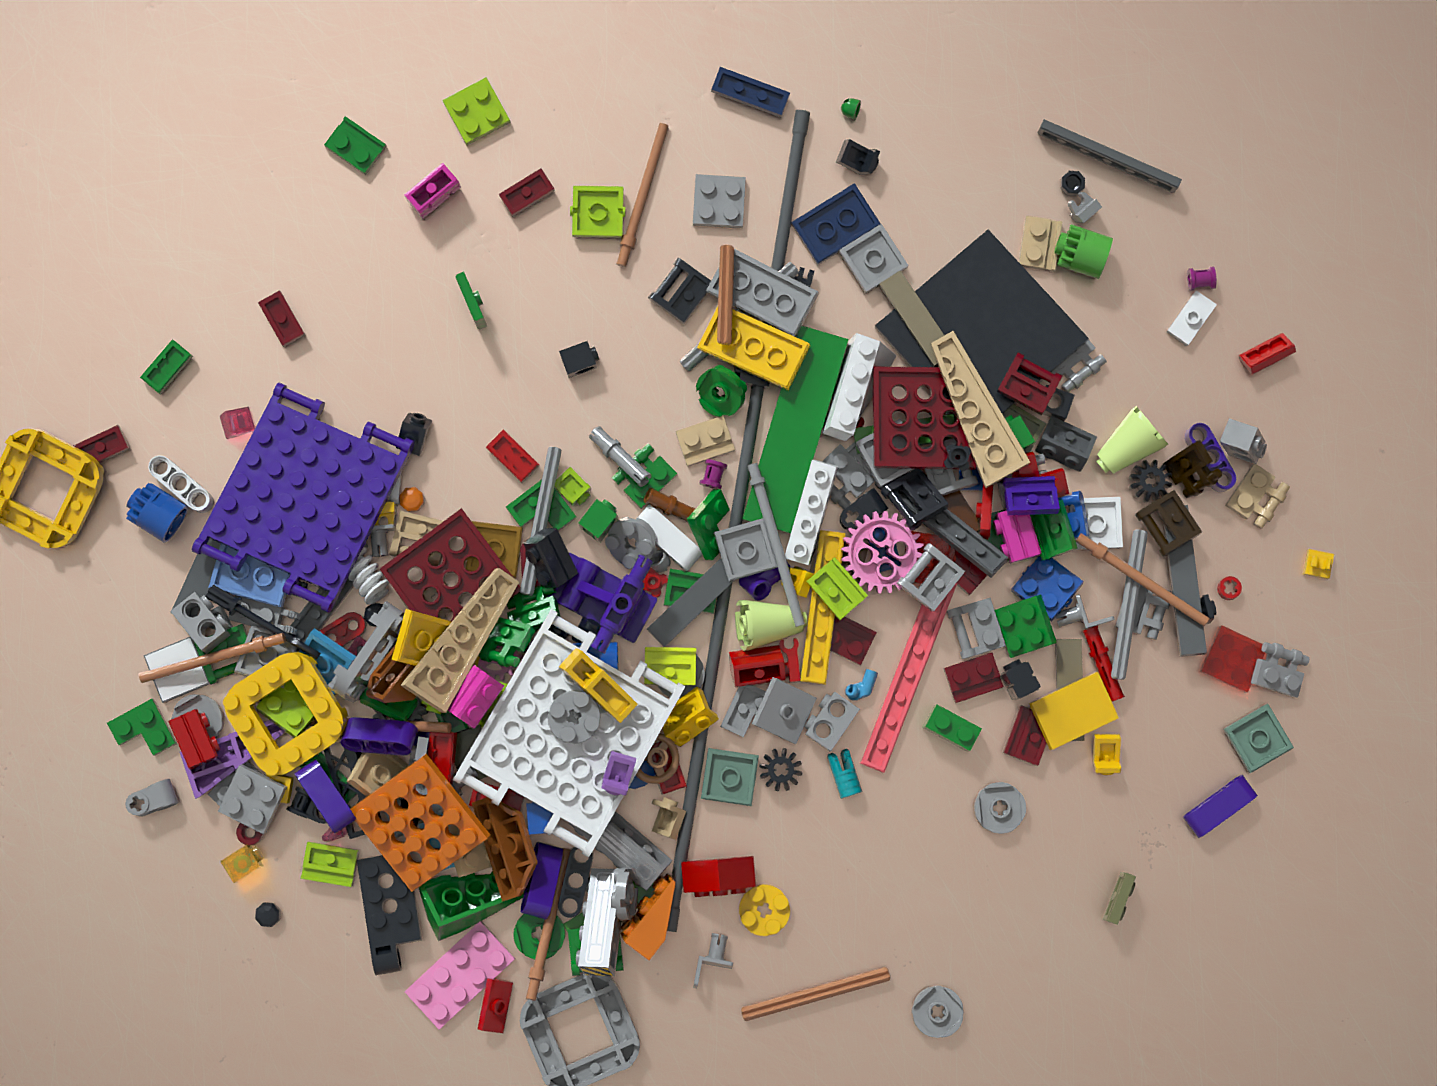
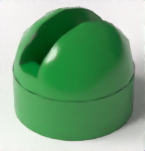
[841,98,861,120]

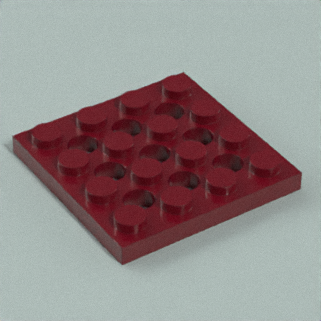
[873,366,976,470]
[380,508,521,622]

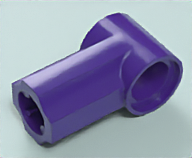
[739,562,791,601]

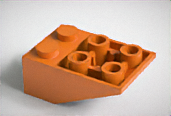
[620,872,676,960]

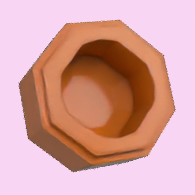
[399,487,424,512]

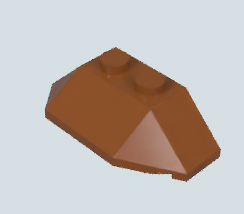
[366,646,416,703]
[472,797,538,901]

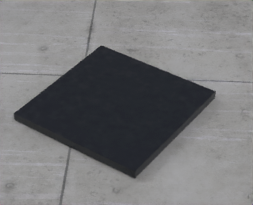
[875,229,1089,417]

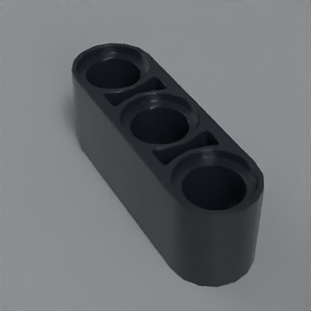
[558,847,594,918]

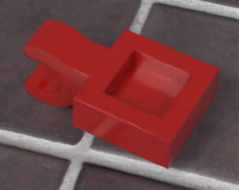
[779,638,800,683]

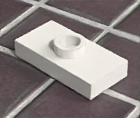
[1167,290,1217,346]

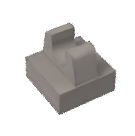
[1068,192,1102,223]

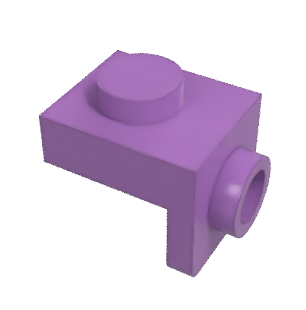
[601,751,636,795]

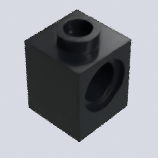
[559,341,600,378]
[1043,385,1075,421]

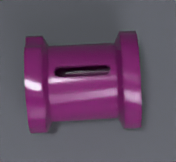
[1187,266,1217,291]
[699,459,728,489]

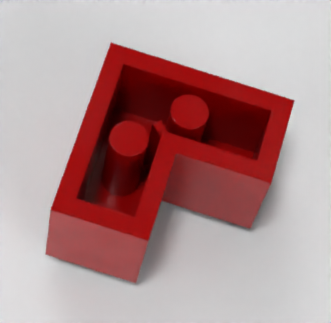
[681,856,756,897]

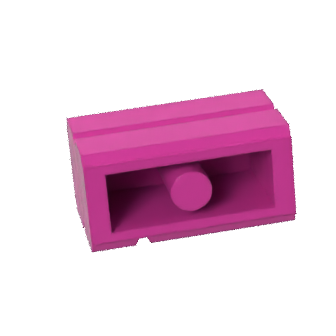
[404,163,461,219]
[993,511,1041,564]
[448,665,504,729]

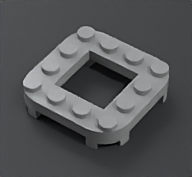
[327,601,404,703]
[520,974,640,1086]

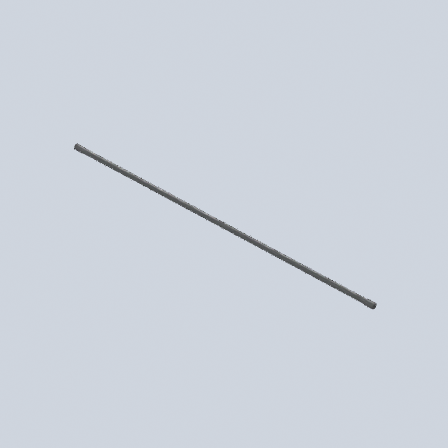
[667,110,810,932]

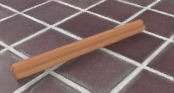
[741,967,890,1021]

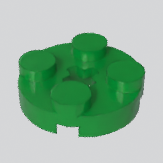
[696,365,747,417]
[513,914,565,960]

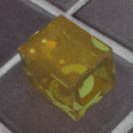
[220,844,264,883]

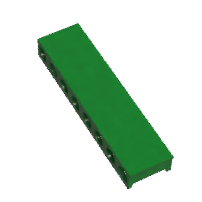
[743,326,849,534]

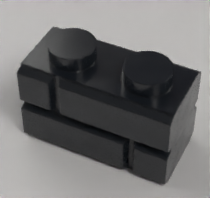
[523,528,578,588]
[1000,659,1041,700]

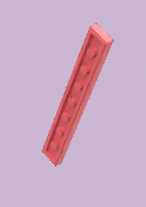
[860,583,957,773]

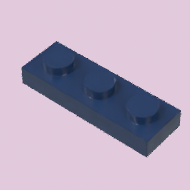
[711,67,790,118]

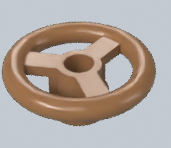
[636,733,679,784]

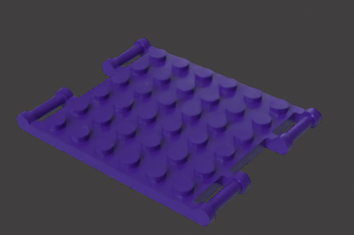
[192,382,415,613]

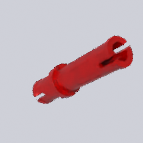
[1082,625,1125,702]

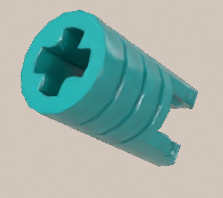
[827,749,862,799]

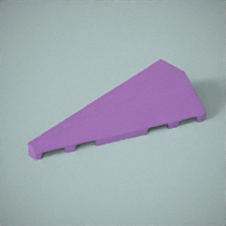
[179,720,285,799]

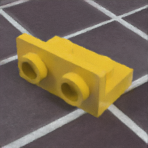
[662,687,719,747]

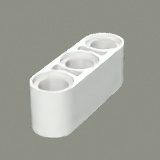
[148,455,214,513]
[636,504,702,571]

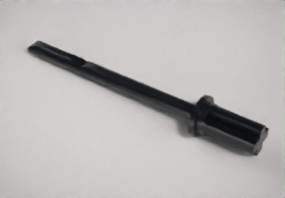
[205,584,321,659]

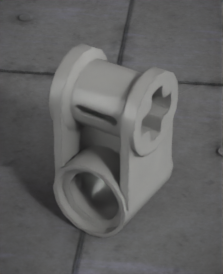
[125,779,179,817]

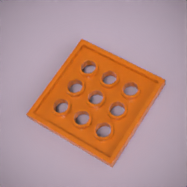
[350,754,490,892]

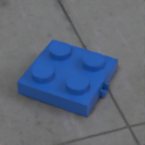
[1011,556,1083,622]

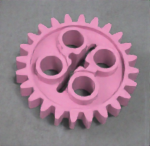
[841,511,924,594]

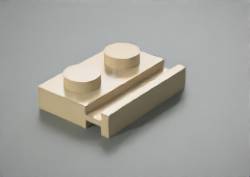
[1019,216,1062,272]
[676,415,735,467]

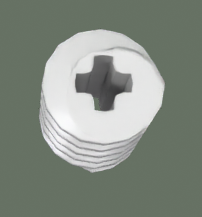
[348,547,389,605]

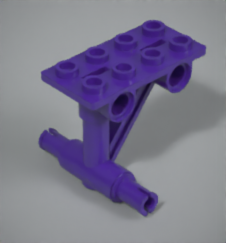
[548,553,657,654]

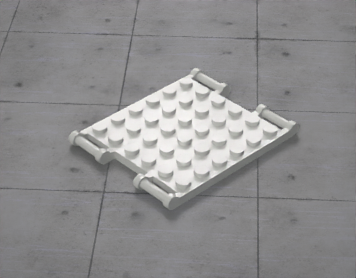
[453,609,685,857]

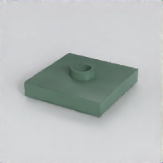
[1223,704,1294,773]
[701,748,759,806]

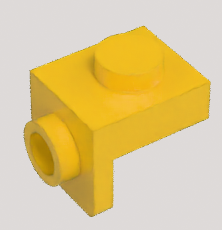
[1092,734,1121,775]

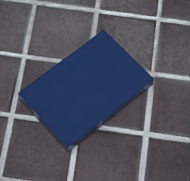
[791,183,881,265]

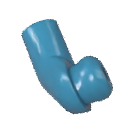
[845,669,878,700]

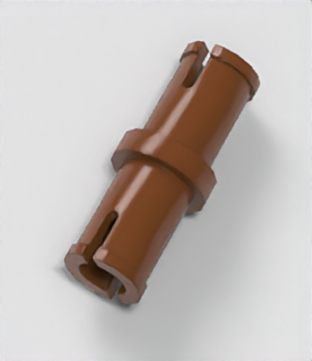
[644,488,696,522]

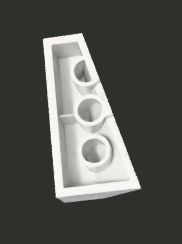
[822,333,896,441]

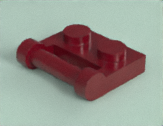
[997,352,1063,415]

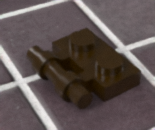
[1163,440,1222,498]

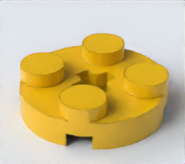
[739,884,790,936]

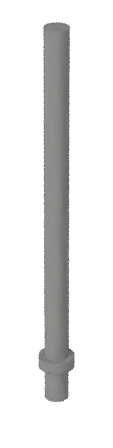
[748,463,805,627]

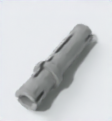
[589,426,651,487]

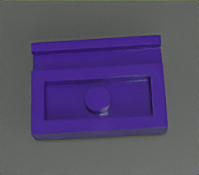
[1003,476,1060,516]

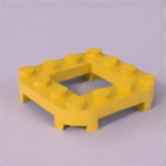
[0,428,104,548]
[223,652,349,776]

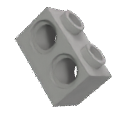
[1220,418,1267,464]
[171,592,230,654]
[804,692,860,752]

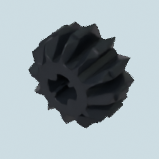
[1129,460,1172,503]
[759,748,802,791]

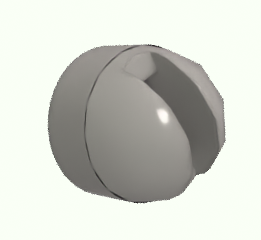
[651,550,671,572]

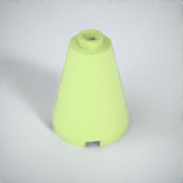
[1096,406,1168,474]
[735,600,807,651]

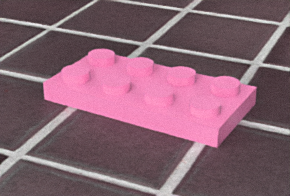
[405,921,516,1030]

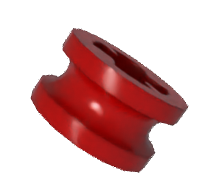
[1217,576,1242,600]

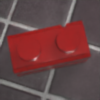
[729,645,786,687]
[168,709,221,770]

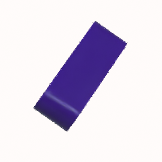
[1185,423,1236,492]
[340,717,418,756]
[294,759,356,834]
[1183,774,1258,838]
[521,842,563,919]

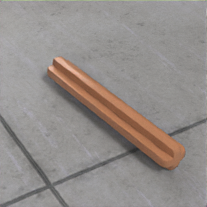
[717,245,734,345]

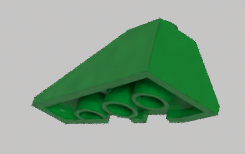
[418,871,524,941]

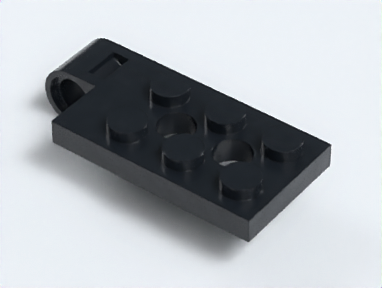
[357,855,422,975]

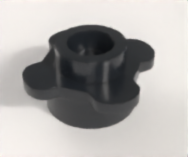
[944,444,971,471]

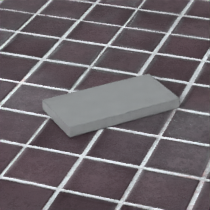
[706,249,819,337]

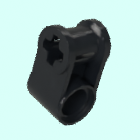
[840,488,889,530]
[286,786,327,824]

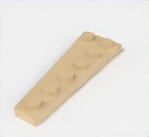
[931,331,1030,488]
[401,568,519,713]

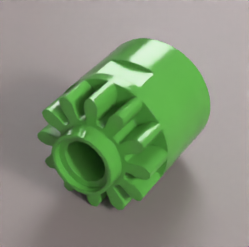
[1054,224,1113,279]

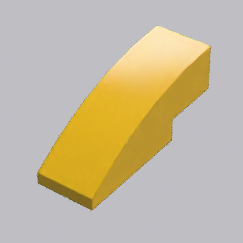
[559,648,638,723]

